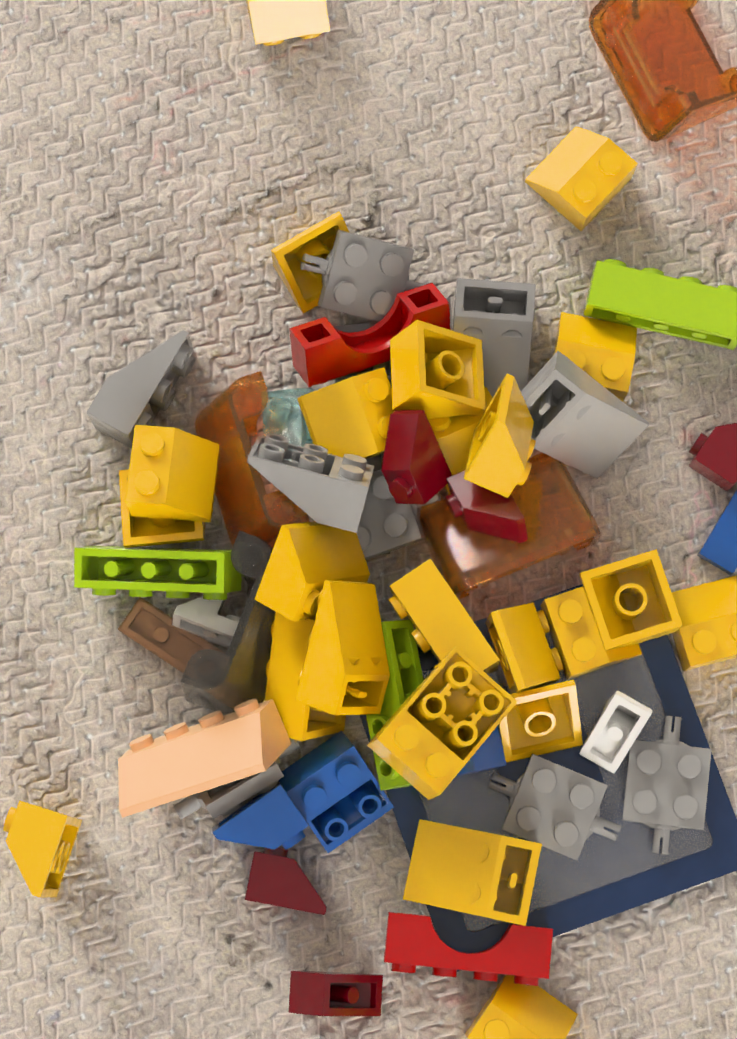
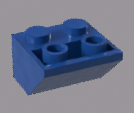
[278,731,394,853]

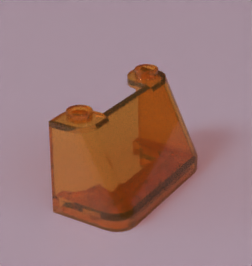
[589,0,737,142]
[195,371,310,556]
[420,452,602,600]

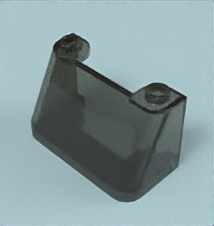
[180,531,275,715]

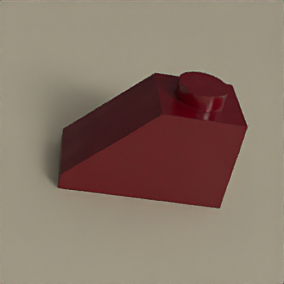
[381,410,452,505]
[689,423,737,492]
[445,470,528,543]
[245,847,327,915]
[288,971,383,1016]

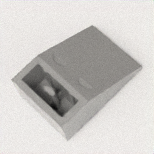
[452,278,536,398]
[87,330,196,449]
[521,351,649,479]
[247,434,374,533]

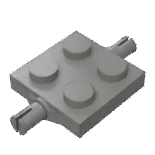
[300,229,426,321]
[357,469,441,560]
[622,716,712,855]
[173,738,300,820]
[488,754,621,860]

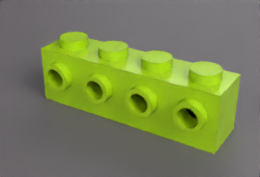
[583,259,737,350]
[74,546,242,600]
[366,620,424,791]

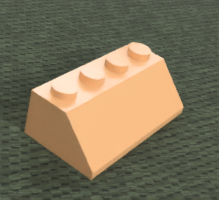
[118,698,292,818]

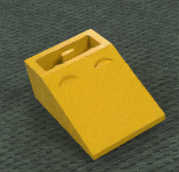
[295,580,390,715]
[367,647,518,800]
[403,819,542,926]

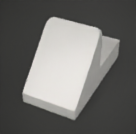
[172,596,254,655]
[579,690,653,774]

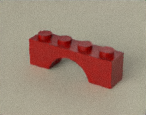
[289,283,451,387]
[383,912,553,986]

